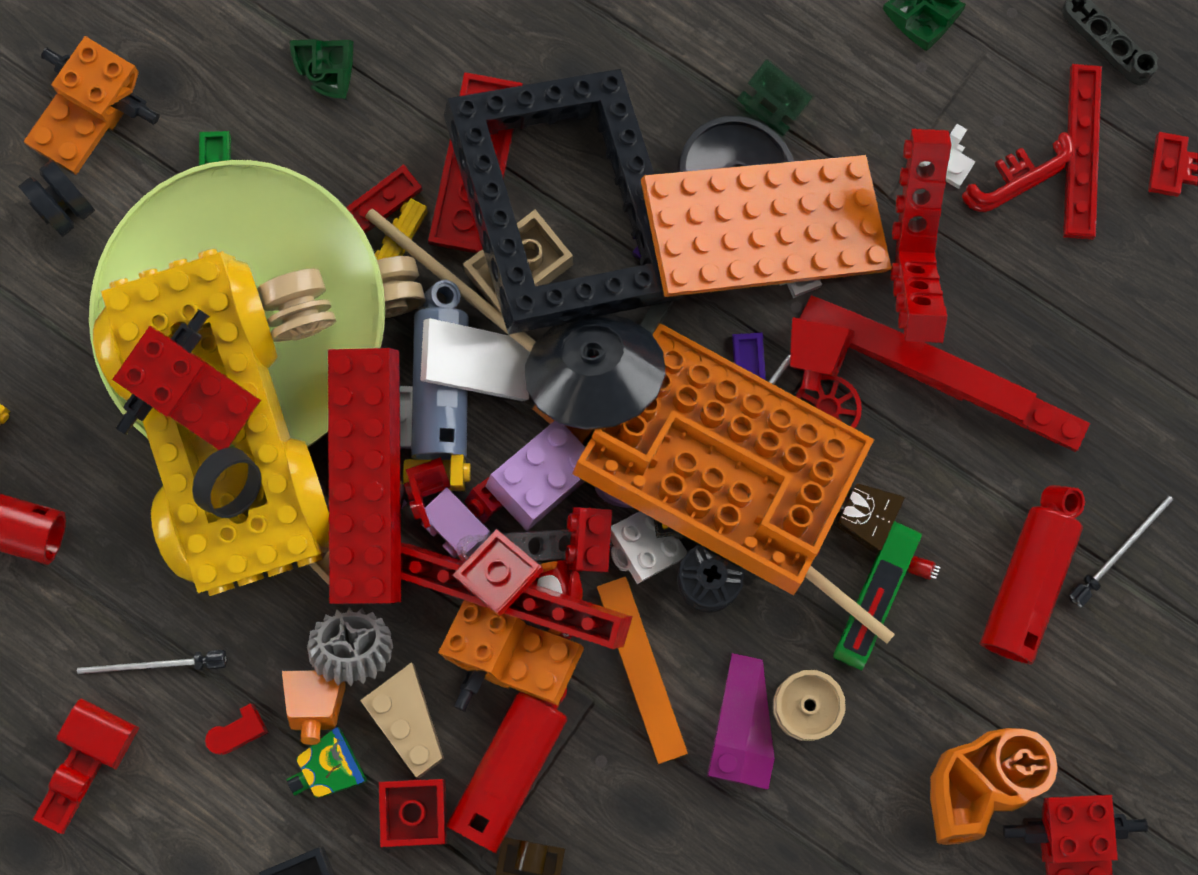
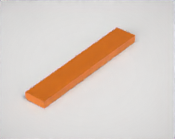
[597,576,688,764]

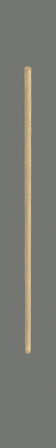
[365,208,895,644]

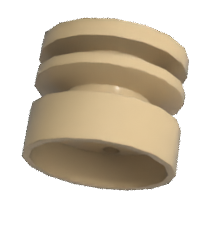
[257,268,336,342]

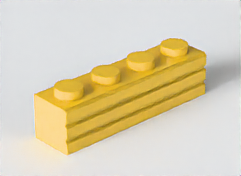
[375,198,428,260]

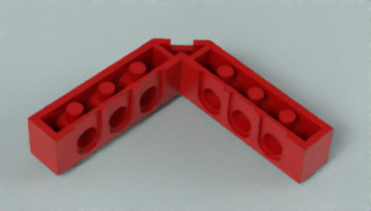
[891,128,952,343]

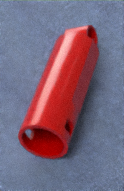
[979,485,1085,665]
[0,494,66,565]
[446,687,567,853]

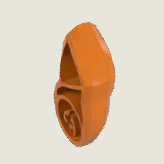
[930,728,1058,845]

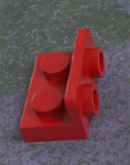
[565,507,612,572]

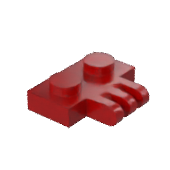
[1148,132,1198,197]

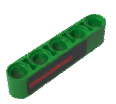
[833,521,922,671]

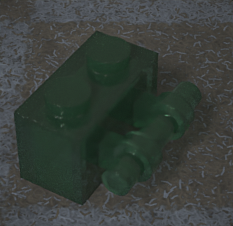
[737,59,816,137]

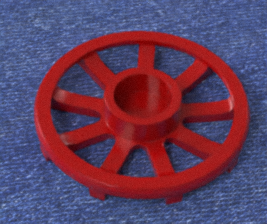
[796,375,862,429]

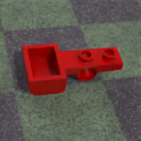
[33,698,139,834]

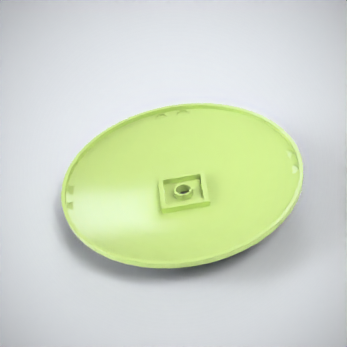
[89,160,385,448]

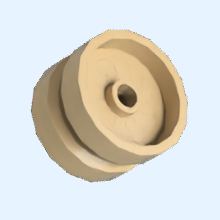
[377,256,426,318]
[773,670,845,741]

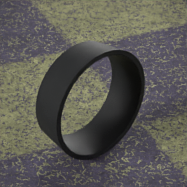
[192,448,261,518]

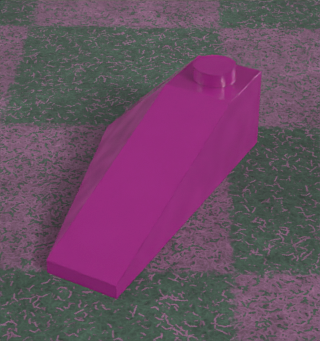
[707,653,775,790]

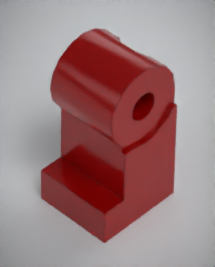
[205,703,269,755]

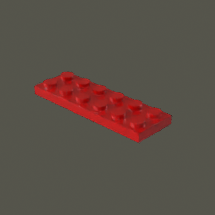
[428,72,523,253]

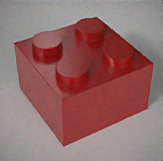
[379,779,447,847]

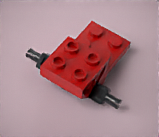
[112,309,262,450]
[1003,795,1148,875]

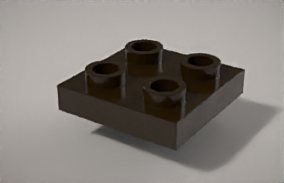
[496,837,565,875]

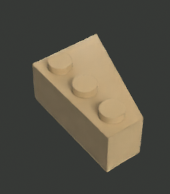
[360,662,444,778]

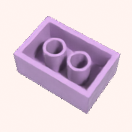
[485,421,586,531]

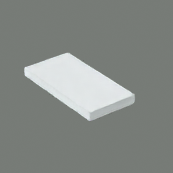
[420,318,530,401]

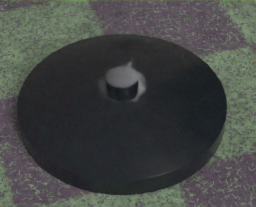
[677,116,794,172]

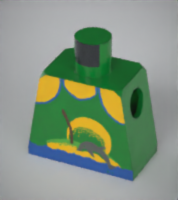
[286,727,368,798]

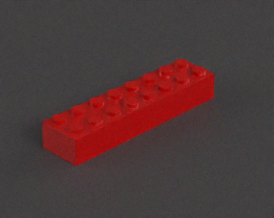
[328,348,401,604]

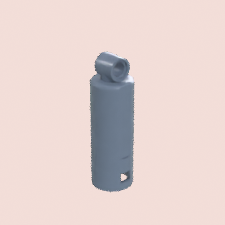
[411,280,469,460]

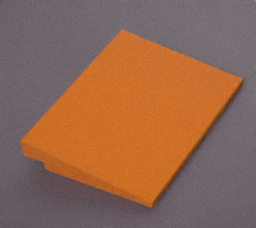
[572,323,874,596]

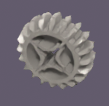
[307,607,393,686]

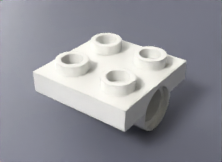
[610,512,687,584]

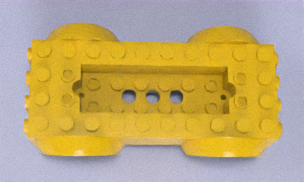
[93,249,329,596]

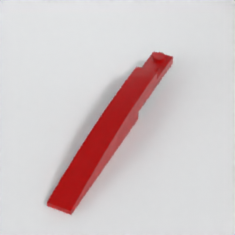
[800,295,1090,452]

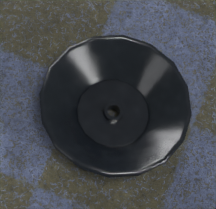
[525,314,666,430]

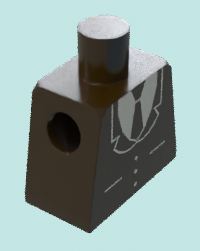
[836,484,905,554]

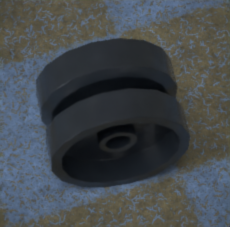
[18,159,95,237]

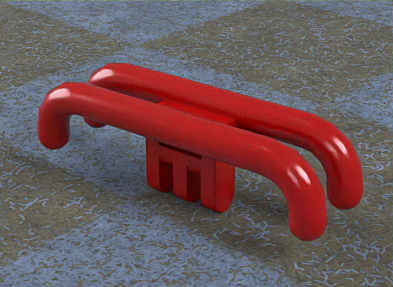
[962,132,1074,212]

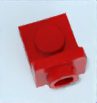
[465,477,503,524]

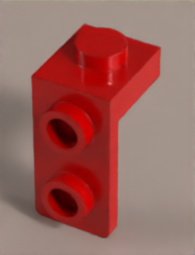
[404,457,451,528]

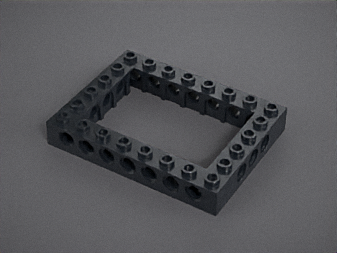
[444,69,684,335]

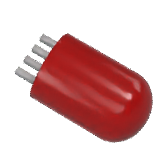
[907,556,941,580]

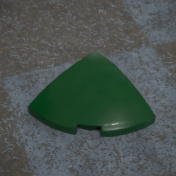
[883,0,966,51]
[290,39,354,99]

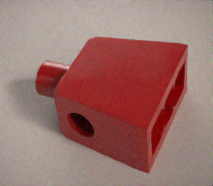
[790,317,854,392]

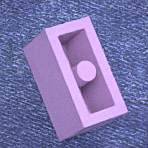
[421,487,491,561]

